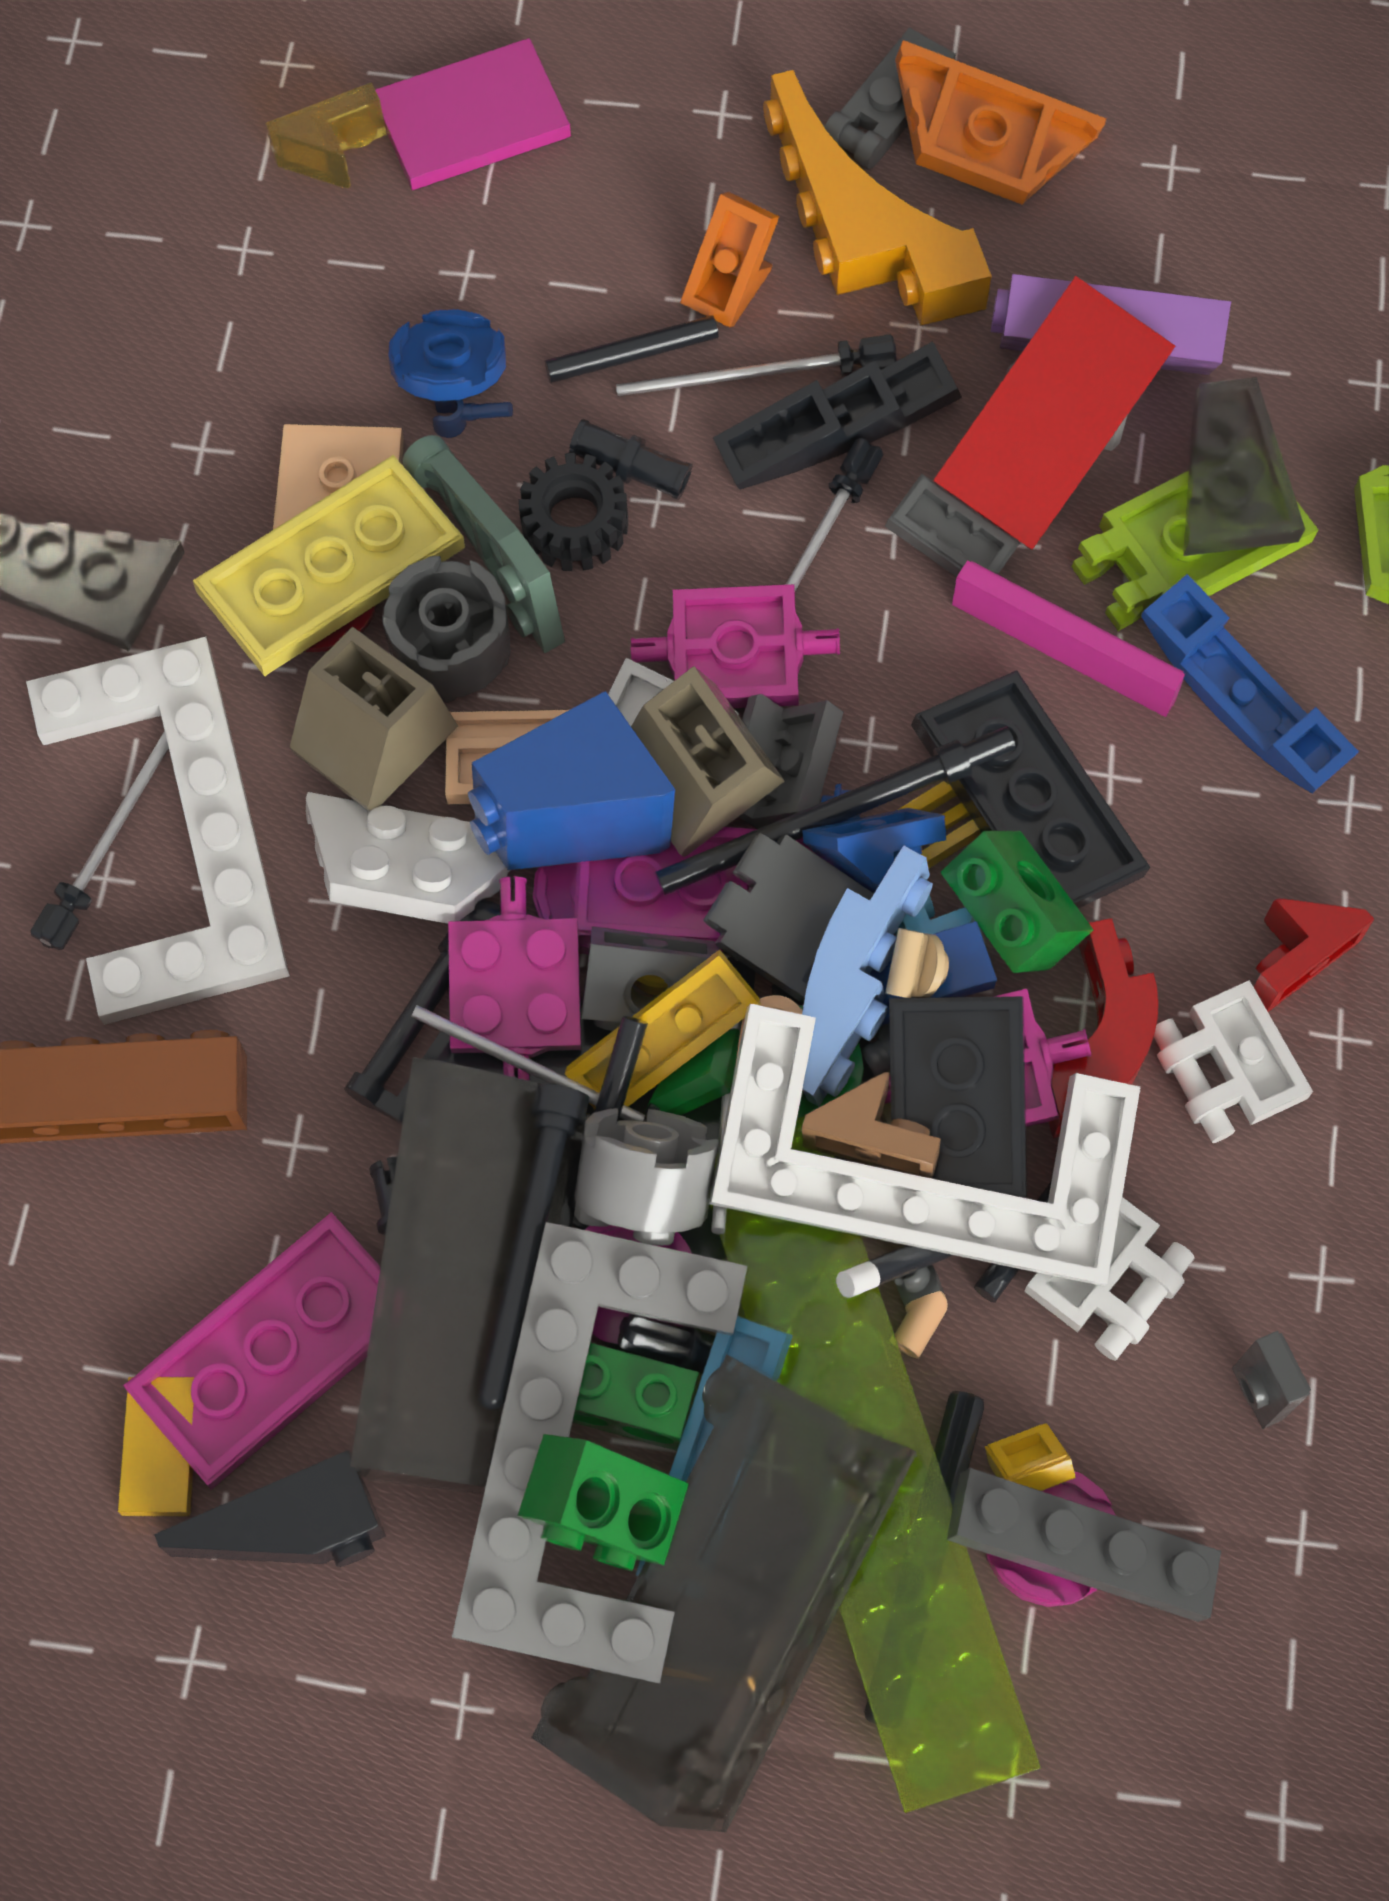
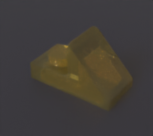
[265,82,386,188]

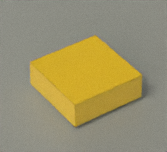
[985,1423,1076,1491]

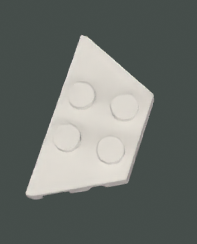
[306,792,511,924]

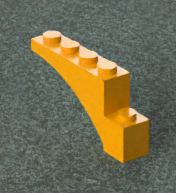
[763,70,992,326]

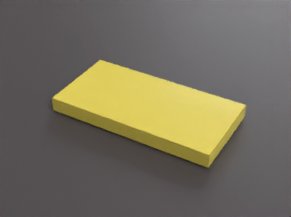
[193,455,465,676]

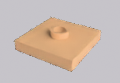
[273,424,404,530]

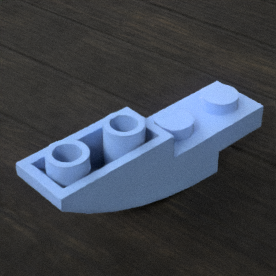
[802,845,933,1107]

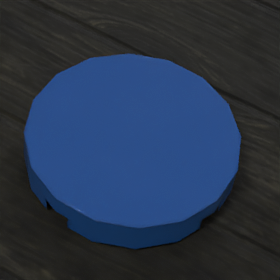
[389,309,506,401]

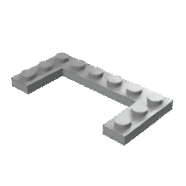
[452,1222,748,1683]

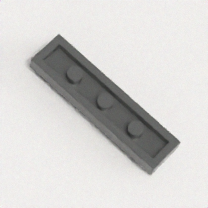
[947,1468,1221,1622]

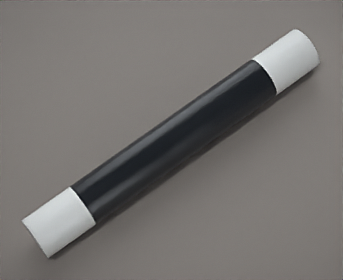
[836,1245,953,1298]

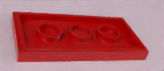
[933,276,1176,550]

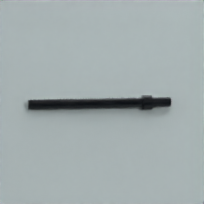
[655,726,1016,895]

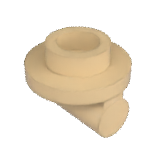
[885,928,949,998]

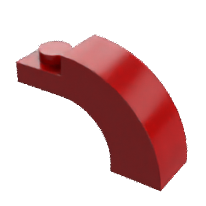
[1049,918,1158,1138]

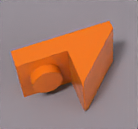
[680,192,780,328]

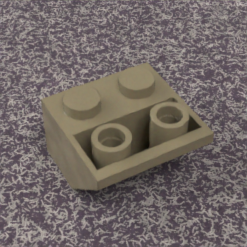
[290,627,458,812]
[631,666,785,858]

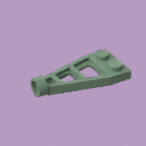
[403,435,565,654]

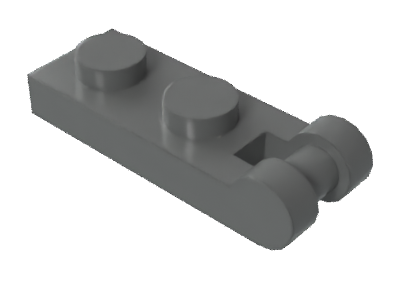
[824,27,956,169]

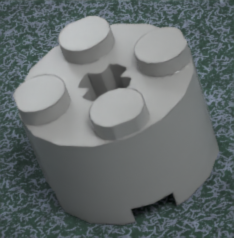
[574,1108,719,1245]

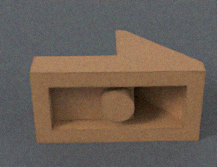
[802,1072,941,1179]

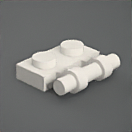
[1154,980,1313,1143]
[1024,1197,1195,1361]

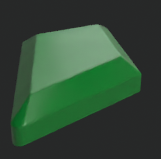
[644,1028,740,1116]

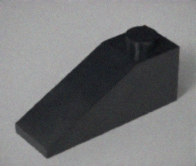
[154,1450,386,1567]

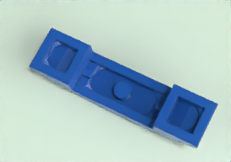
[1141,574,1359,794]

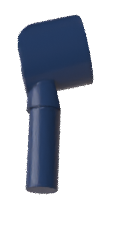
[432,399,513,438]

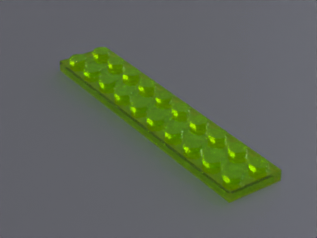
[710,1116,1042,1814]

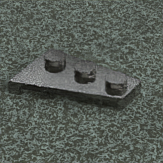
[1183,377,1305,556]

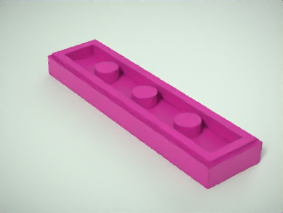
[952,560,1185,717]

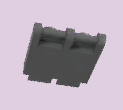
[703,833,874,1004]

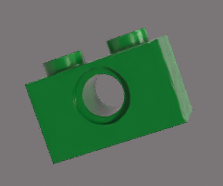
[940,831,1094,973]

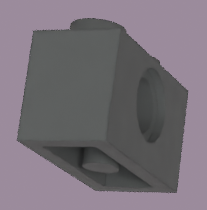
[581,926,720,1031]

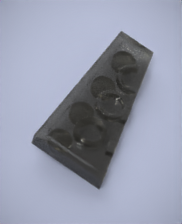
[0,514,185,651]

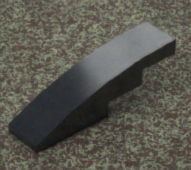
[713,341,962,490]

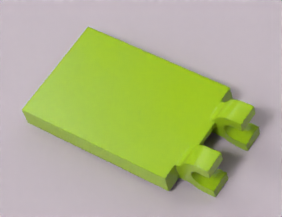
[1071,440,1319,631]

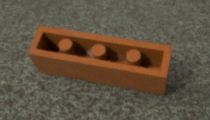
[0,1030,247,1144]

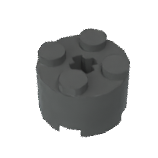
[383,556,511,703]

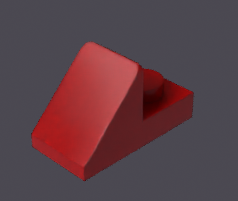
[1254,899,1374,1012]

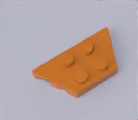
[895,40,1107,205]

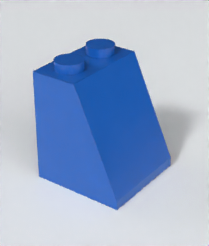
[468,691,675,870]

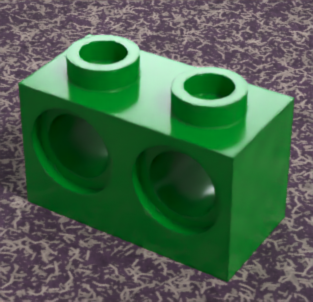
[573,1343,699,1451]
[517,1434,689,1571]

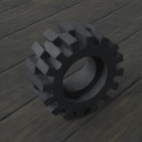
[518,453,628,572]

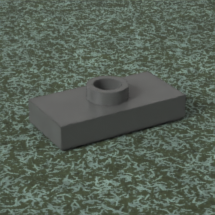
[885,474,1020,577]
[1232,1330,1311,1429]

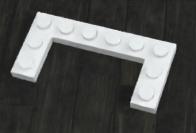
[26,637,290,1025]
[709,1004,1140,1286]

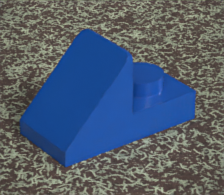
[802,808,946,893]

